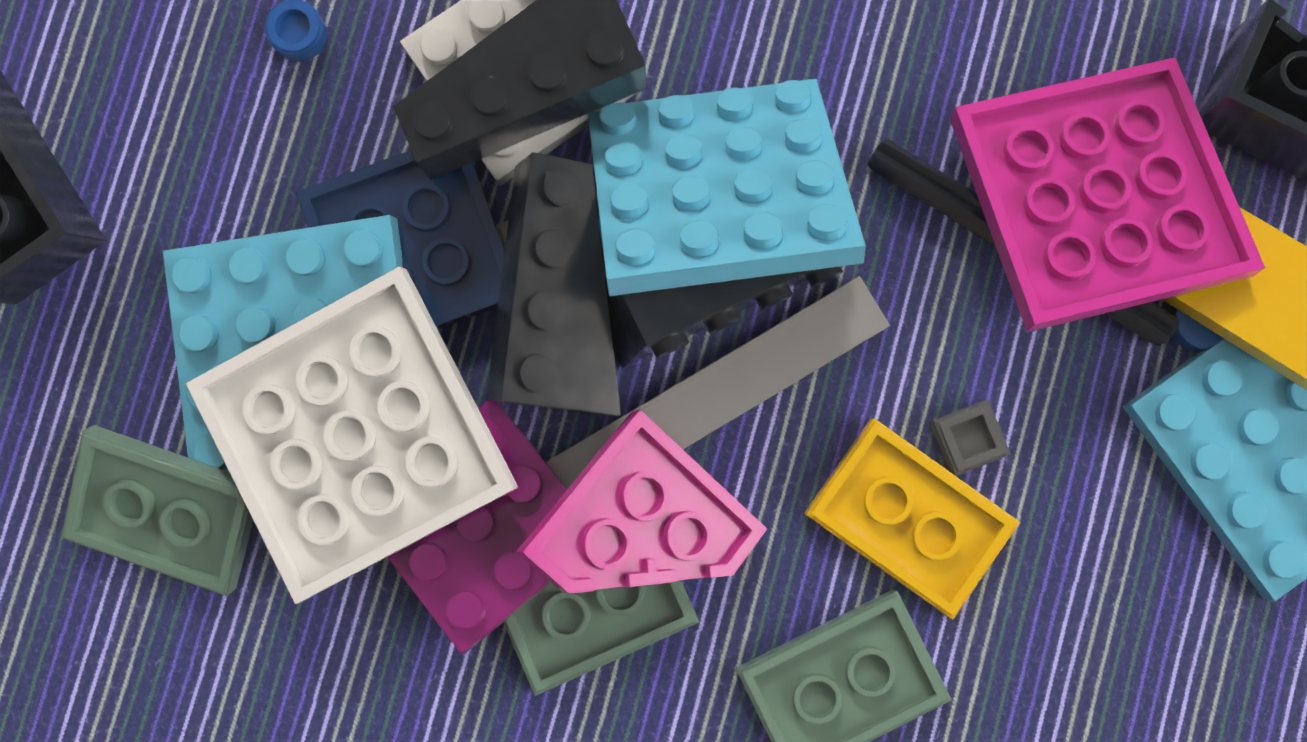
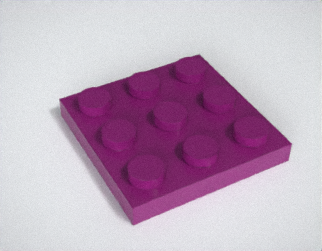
[387,401,567,654]

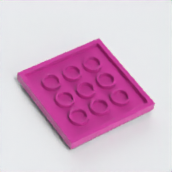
[949,57,1265,332]

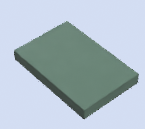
[61,425,253,596]
[504,580,700,696]
[736,589,952,742]

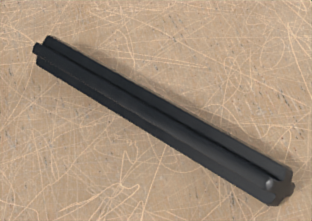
[868,139,1180,345]

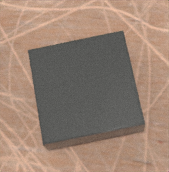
[929,399,1011,476]

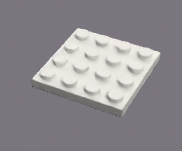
[186,267,519,604]

